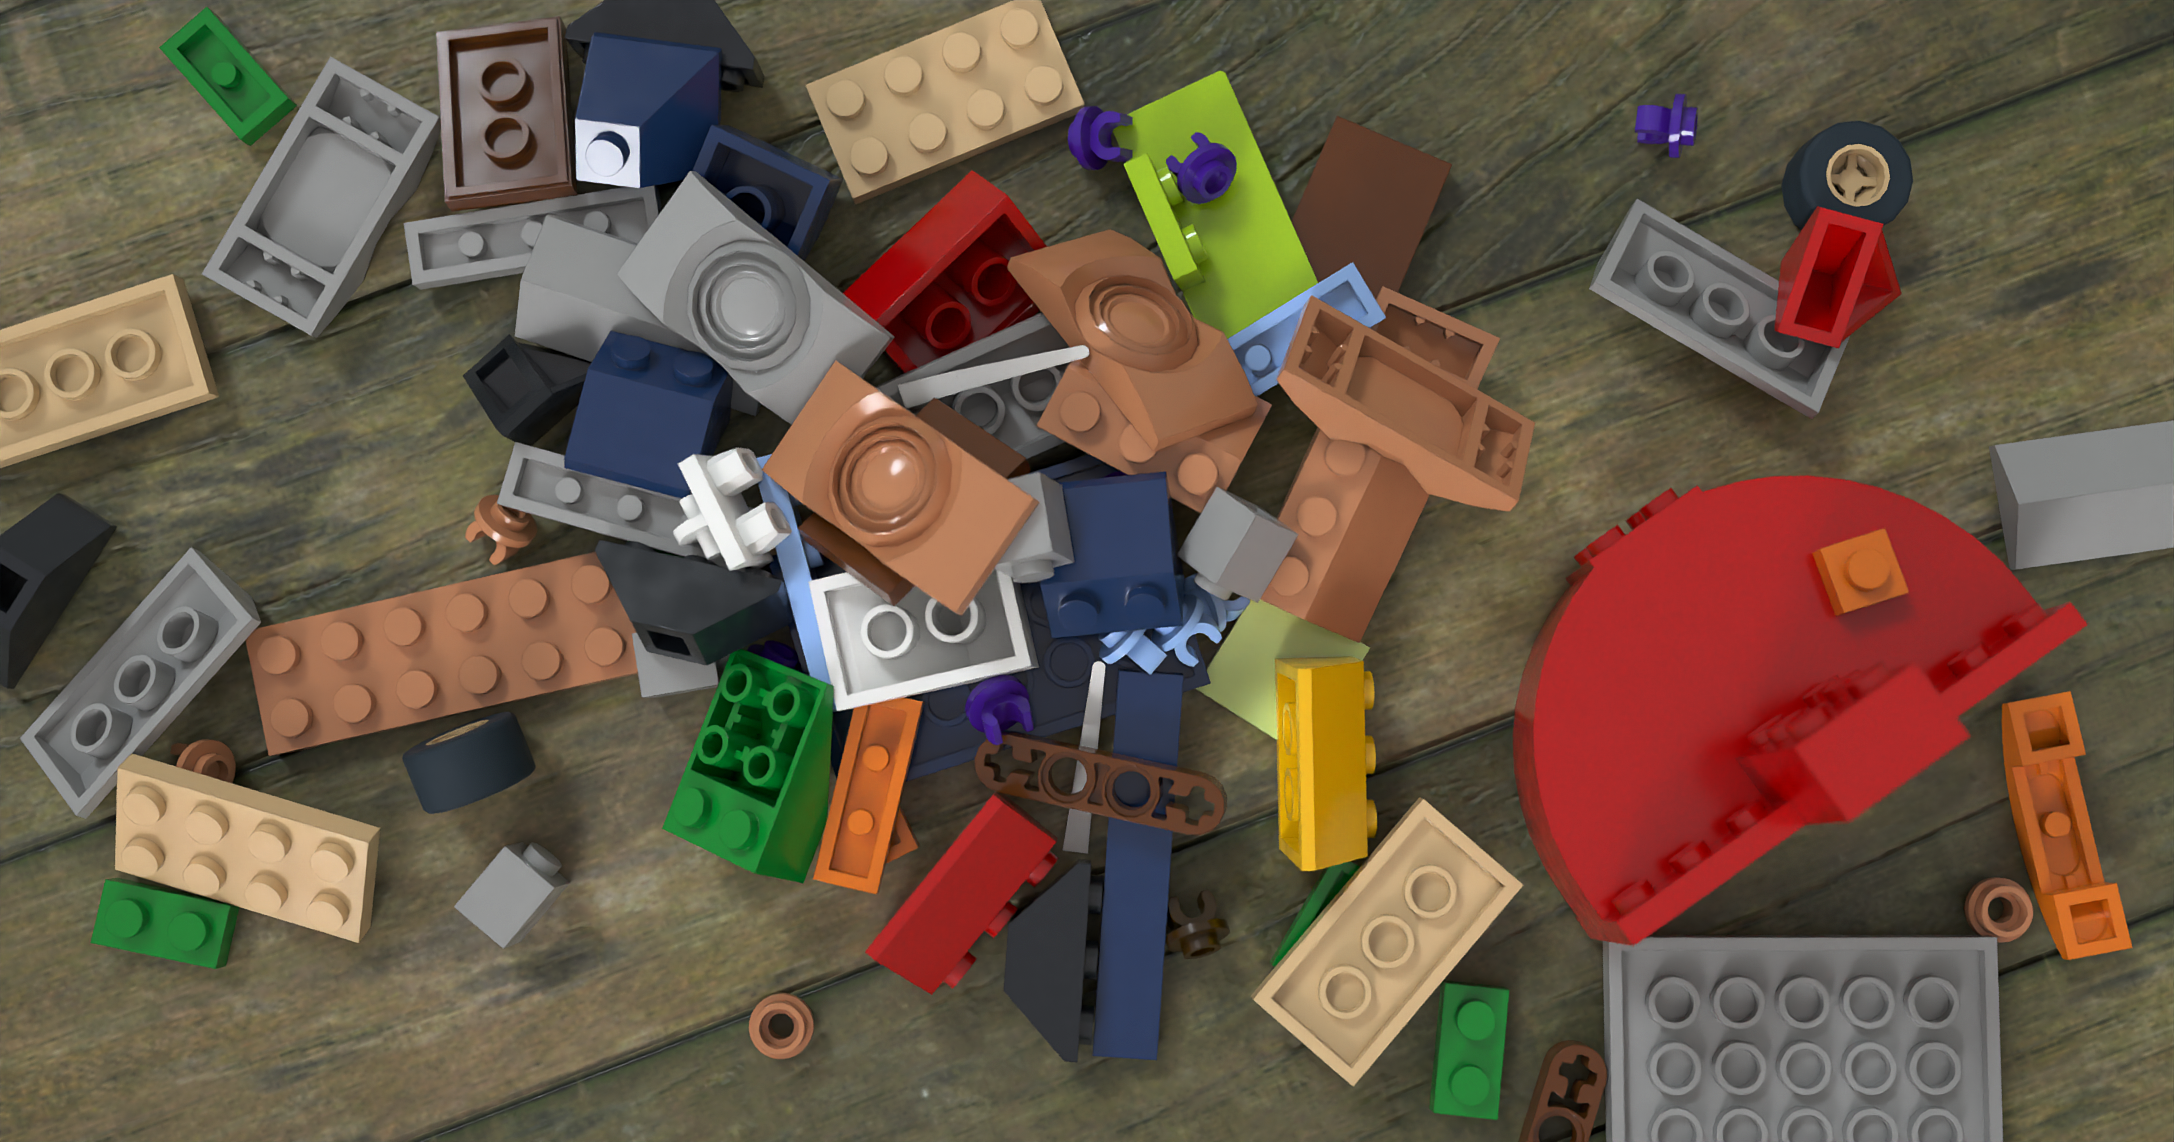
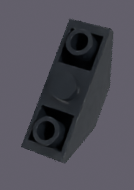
[565,0,765,92]
[0,493,117,689]
[595,540,794,666]
[1004,859,1103,1062]

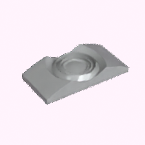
[202,56,441,338]
[617,171,894,425]

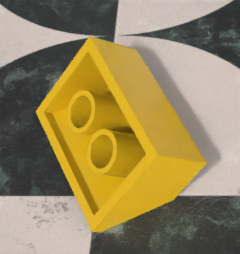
[1275,656,1377,871]

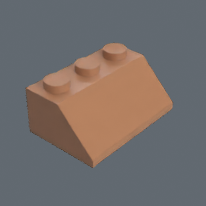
[1036,359,1272,513]
[1260,427,1430,643]

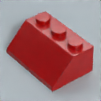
[843,170,1047,374]
[865,792,1059,995]

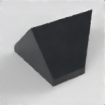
[463,334,592,446]

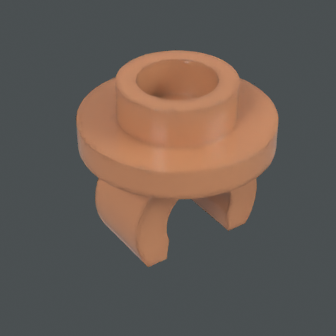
[465,495,537,565]
[170,739,236,783]

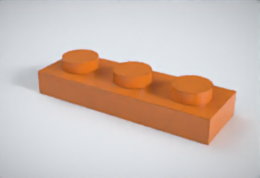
[813,697,924,894]

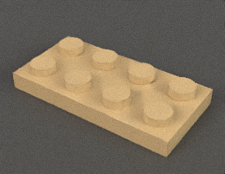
[806,0,1085,205]
[0,274,219,468]
[115,753,380,943]
[1251,798,1523,1087]

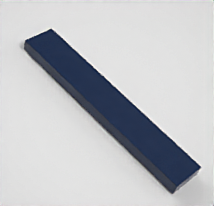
[1093,669,1184,1060]

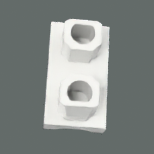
[673,448,792,570]

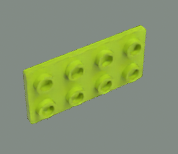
[1113,71,1318,339]

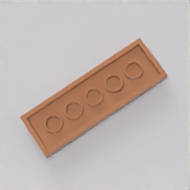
[245,552,638,756]

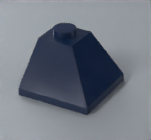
[575,32,722,188]

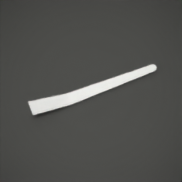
[898,345,1089,409]
[1063,661,1105,854]

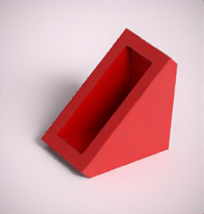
[1774,206,1902,348]

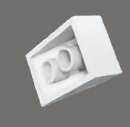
[808,569,1039,711]

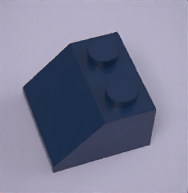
[693,125,844,261]
[564,331,733,499]
[1040,471,1184,638]

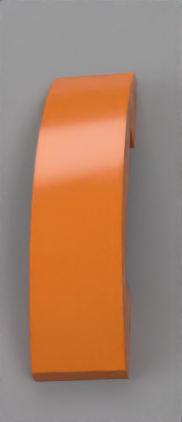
[2002,691,2132,960]

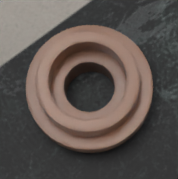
[1964,877,2033,943]
[749,993,814,1059]

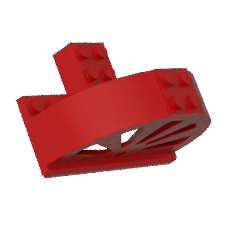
[1513,475,2088,946]

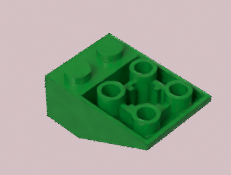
[662,648,834,883]

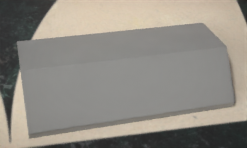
[1589,199,1850,419]
[515,214,761,416]
[875,313,1070,459]
[1989,420,2174,570]
[20,547,261,819]

